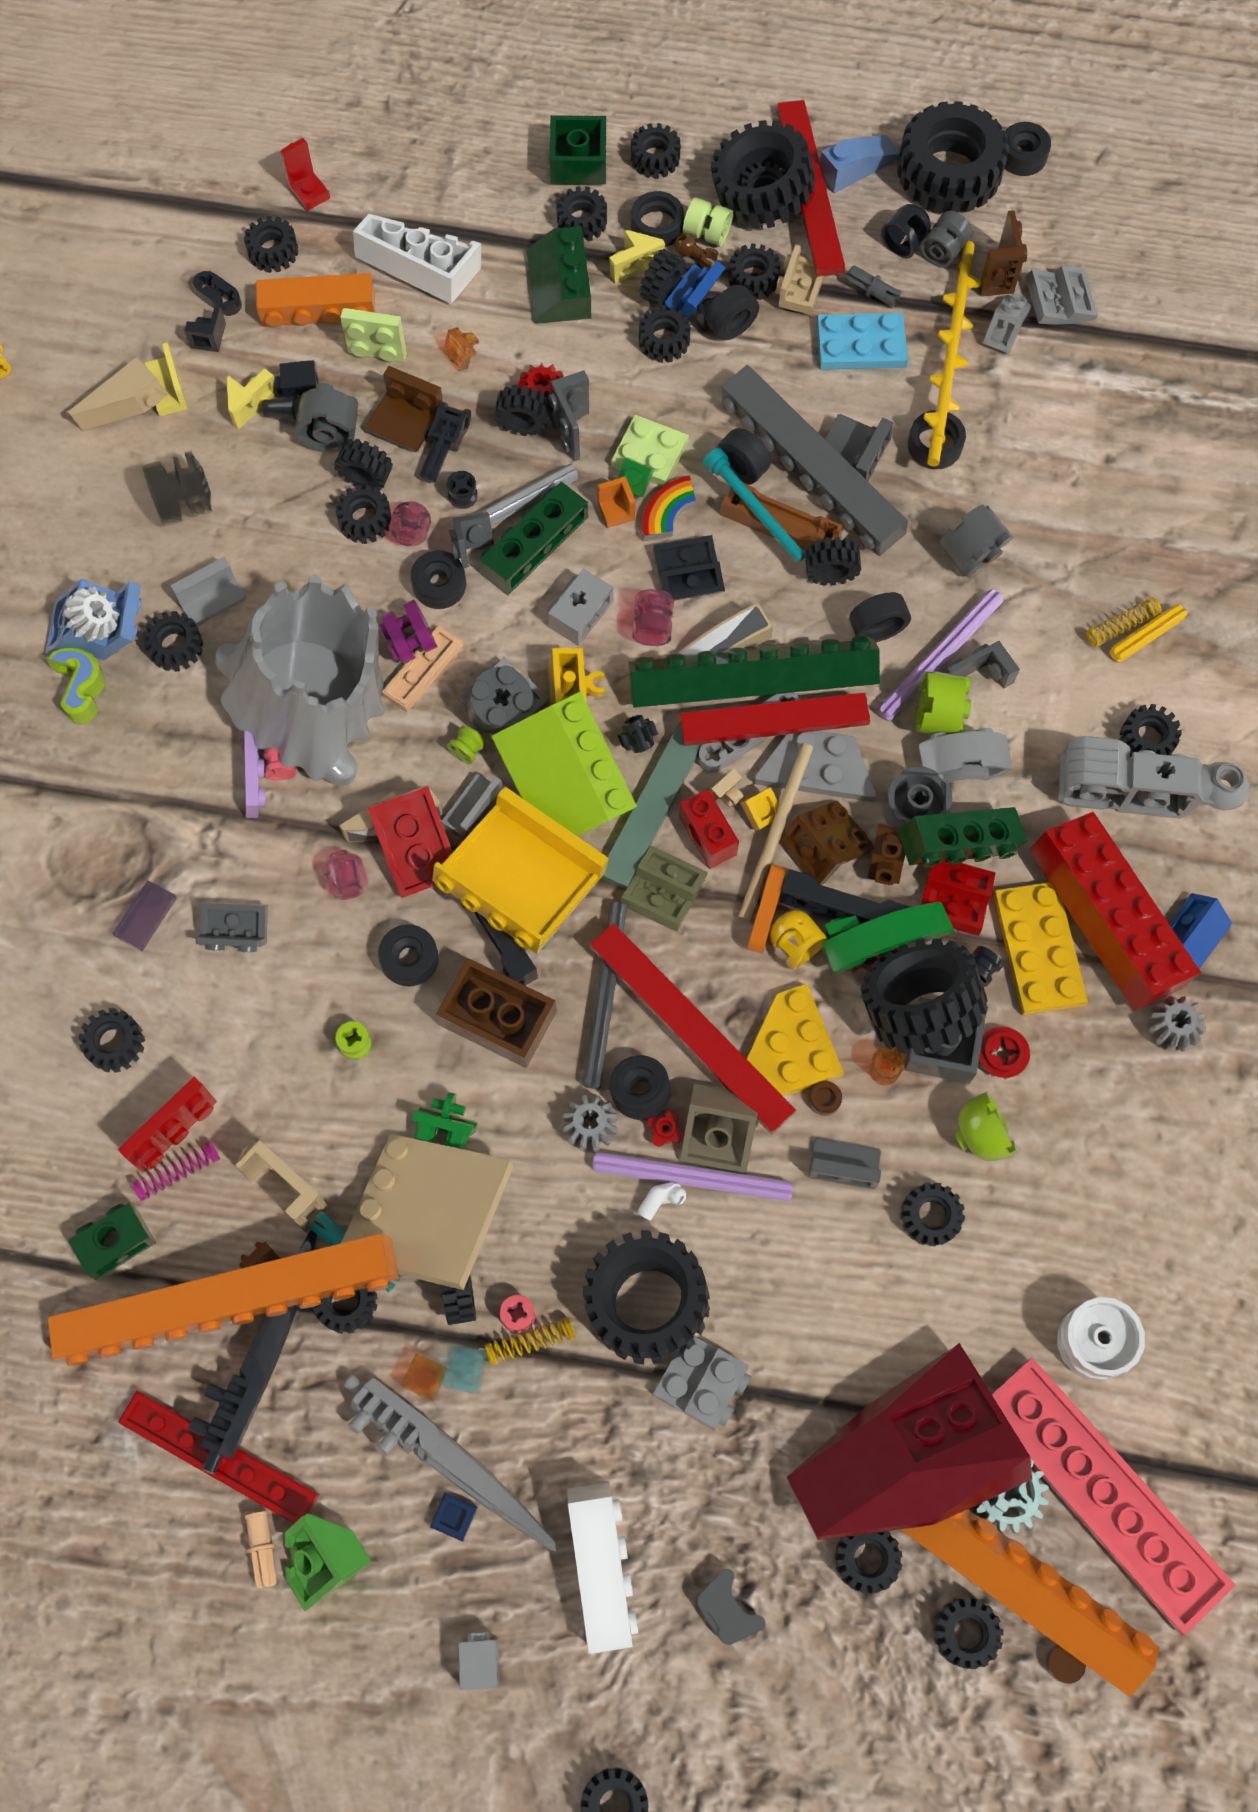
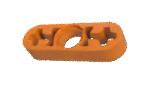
[747,864,787,954]

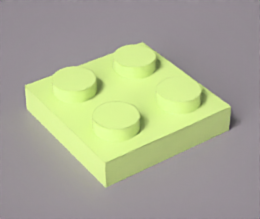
[340,308,407,362]
[611,415,689,487]

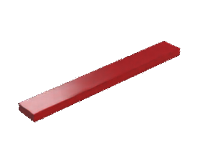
[777,100,845,277]
[590,923,796,1135]

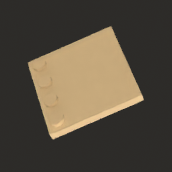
[341,1134,514,1290]

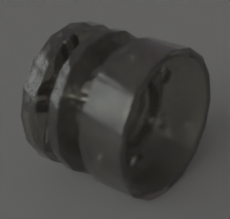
[142,450,213,527]

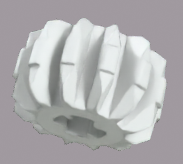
[62,587,120,642]

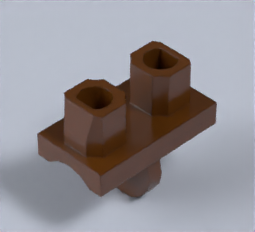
[868,823,905,885]

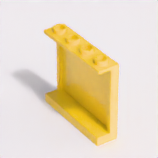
[432,787,609,954]

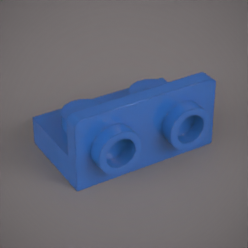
[664,260,726,319]

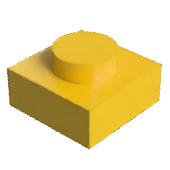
[741,787,779,831]

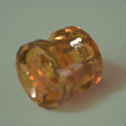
[869,1047,905,1085]

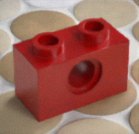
[679,789,739,869]

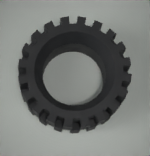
[710,120,815,229]
[860,939,988,1055]
[583,1230,710,1365]

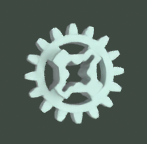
[973,1459,1049,1533]

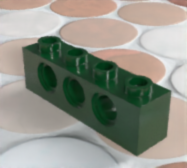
[479,481,588,596]
[897,807,1028,868]

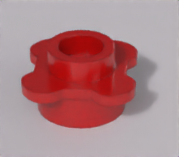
[647,1110,684,1147]

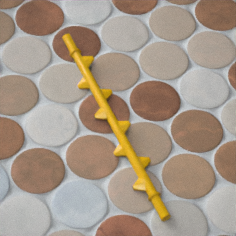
[924,241,981,467]

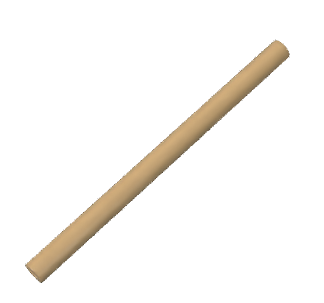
[738,743,813,922]

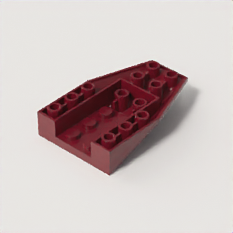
[787,1343,1032,1540]

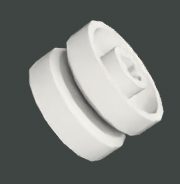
[1057,1297,1145,1381]

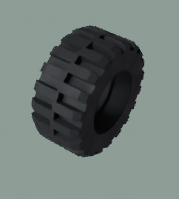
[897,101,1009,214]

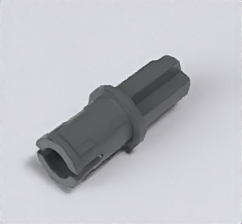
[846,265,902,308]

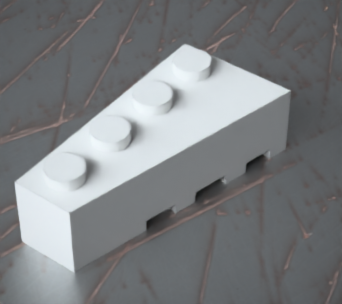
[353,214,481,304]
[567,1482,638,1654]

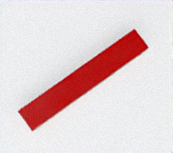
[680,693,871,746]
[117,1391,320,1524]

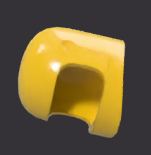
[769,910,828,971]

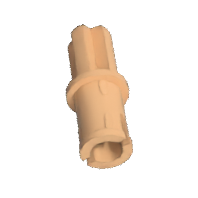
[245,1511,277,1589]

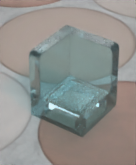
[442,1346,487,1395]

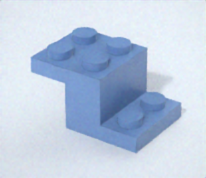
[45,579,142,661]

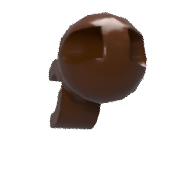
[675,234,719,270]

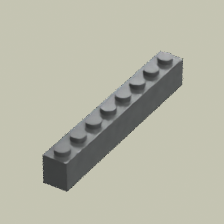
[721,364,908,556]

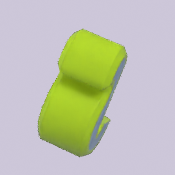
[46,647,105,725]

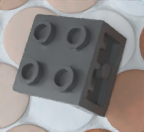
[548,370,589,461]
[825,414,893,481]

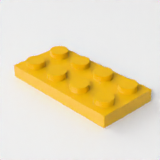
[993,882,1088,1016]

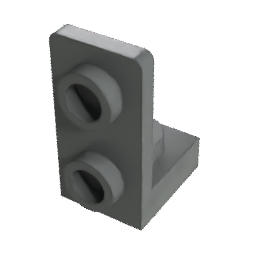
[449,512,494,568]
[946,641,1020,688]

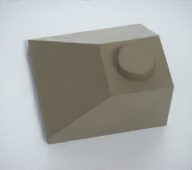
[680,1084,758,1174]

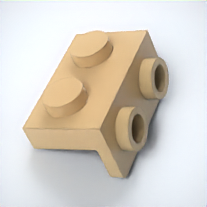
[775,245,824,315]

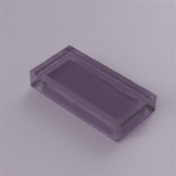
[112,880,177,952]

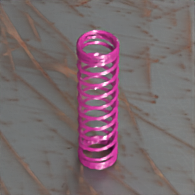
[132,1141,220,1202]

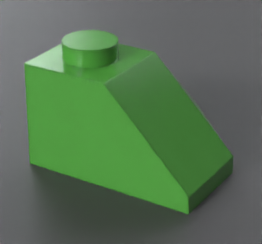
[285,1514,372,1611]

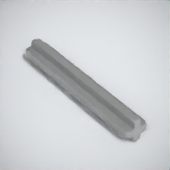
[477,464,578,526]

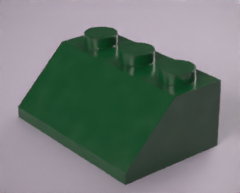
[526,226,592,324]

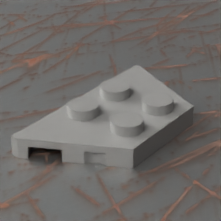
[755,731,876,802]

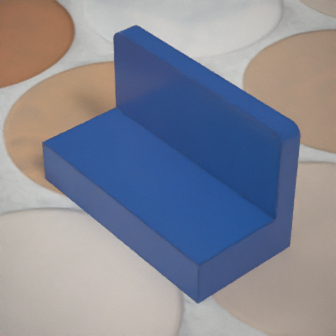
[1169,893,1232,969]

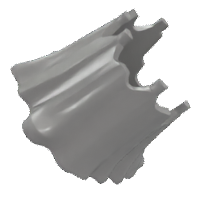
[215,575,385,786]

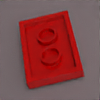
[367,785,453,898]
[117,1076,217,1173]

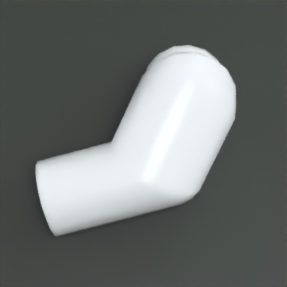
[637,1182,686,1221]

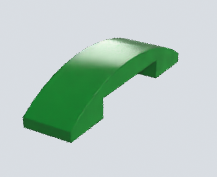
[821,902,954,974]

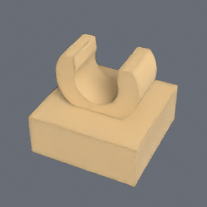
[706,768,744,807]

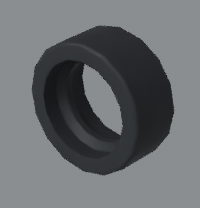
[631,191,684,247]
[907,410,966,469]
[849,592,912,643]

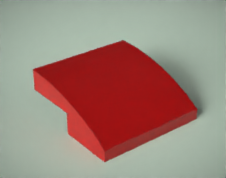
[920,861,996,936]

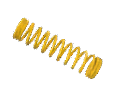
[1086,597,1162,647]
[485,1317,576,1366]

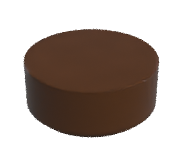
[808,1081,842,1116]
[1046,1645,1086,1684]

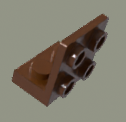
[978,210,1028,297]
[365,366,443,452]
[780,800,874,885]

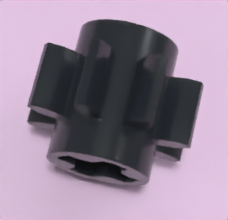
[617,715,659,753]

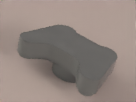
[697,1569,766,1645]

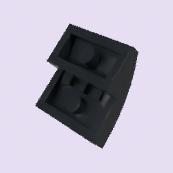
[653,535,725,602]

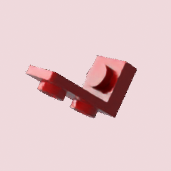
[280,138,330,211]

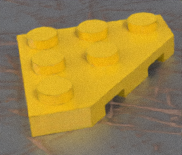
[747,983,844,1097]

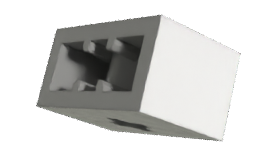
[547,569,614,646]

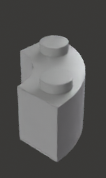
[919,728,1013,783]

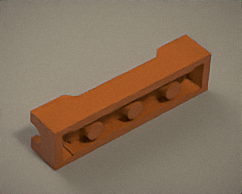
[720,483,843,551]

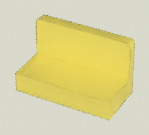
[144,342,188,416]

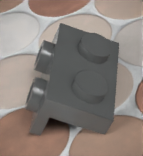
[196,902,268,952]

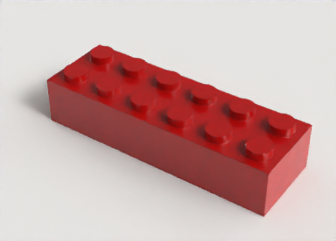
[1029,811,1202,1012]

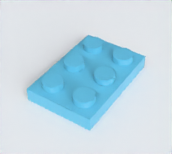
[817,312,908,370]

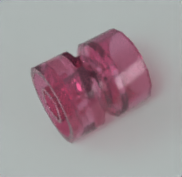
[632,589,674,646]

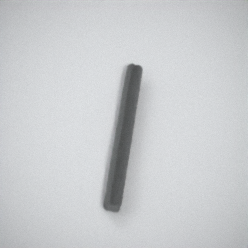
[583,901,627,1089]

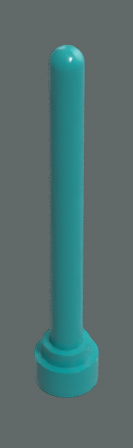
[702,448,805,562]

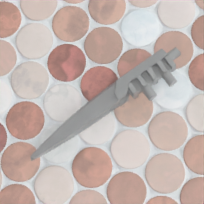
[344,1375,557,1551]

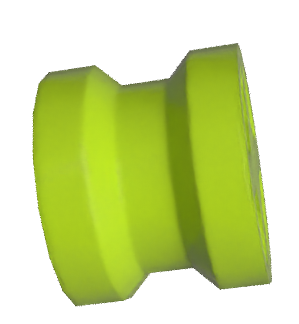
[447,725,487,765]
[335,1021,372,1060]

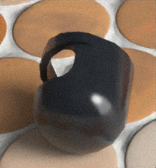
[880,204,931,259]

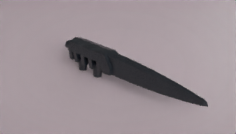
[188,1230,317,1474]

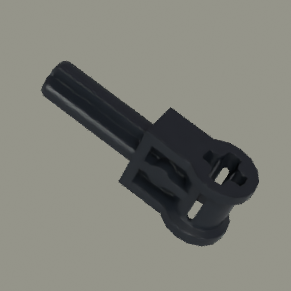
[420,401,471,483]

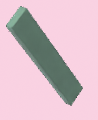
[601,722,703,890]

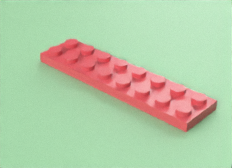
[992,1358,1236,1636]

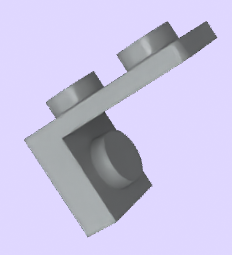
[983,294,1032,354]

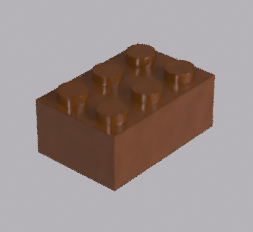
[436,958,557,1068]

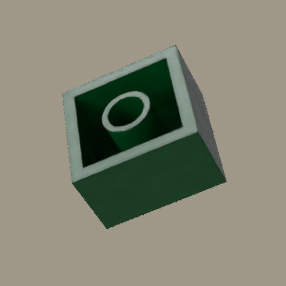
[549,115,607,184]

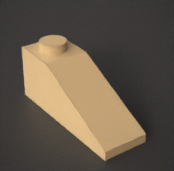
[68,357,167,431]

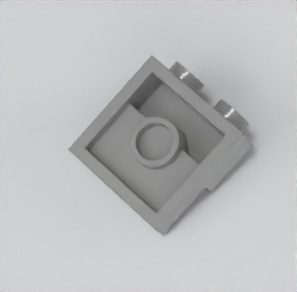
[653,1336,752,1431]

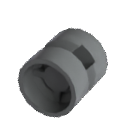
[920,211,972,267]

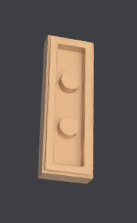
[381,625,463,712]

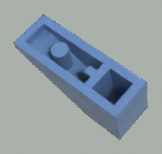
[820,135,900,193]

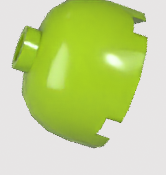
[955,1091,1018,1161]

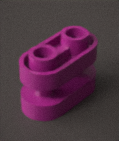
[379,599,438,664]

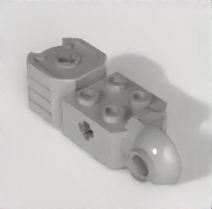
[1059,736,1250,819]

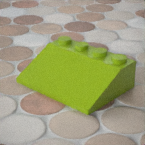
[491,691,637,836]

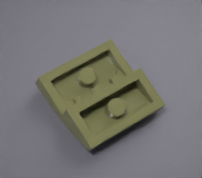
[621,846,708,932]

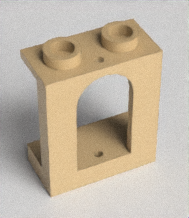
[235,1140,329,1233]

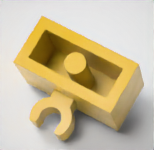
[548,648,606,706]

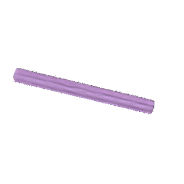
[878,589,1003,721]
[593,1152,793,1201]

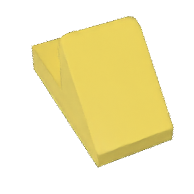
[609,230,665,283]
[227,368,277,430]

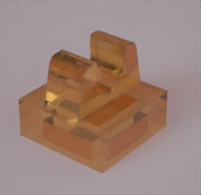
[443,327,479,371]

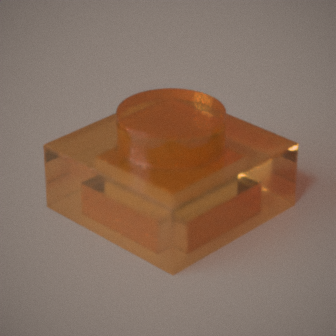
[400,1354,449,1402]

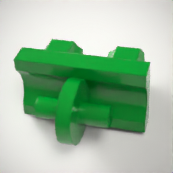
[412,1092,478,1149]

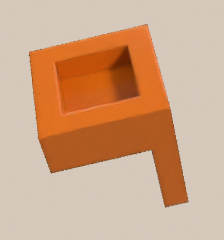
[597,476,635,528]

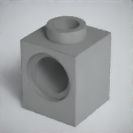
[459,1632,500,1690]

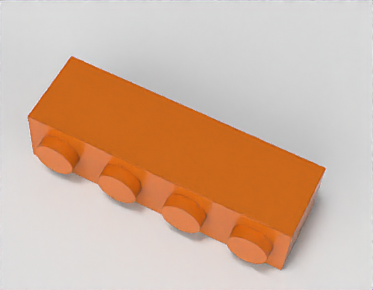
[256,273,376,327]

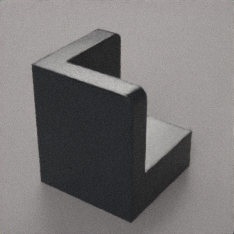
[184,306,226,352]

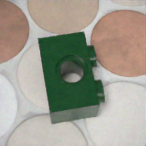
[68,1203,156,1280]

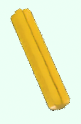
[1109,604,1187,663]

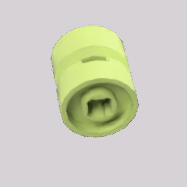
[683,197,733,247]

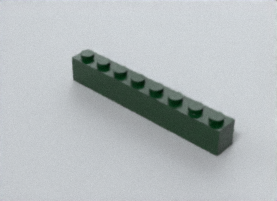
[628,636,880,708]

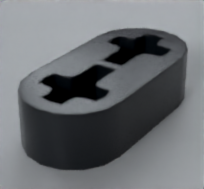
[193,271,242,316]

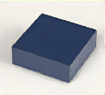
[430,1493,478,1542]

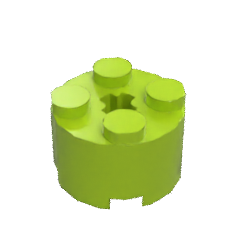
[915,671,971,735]

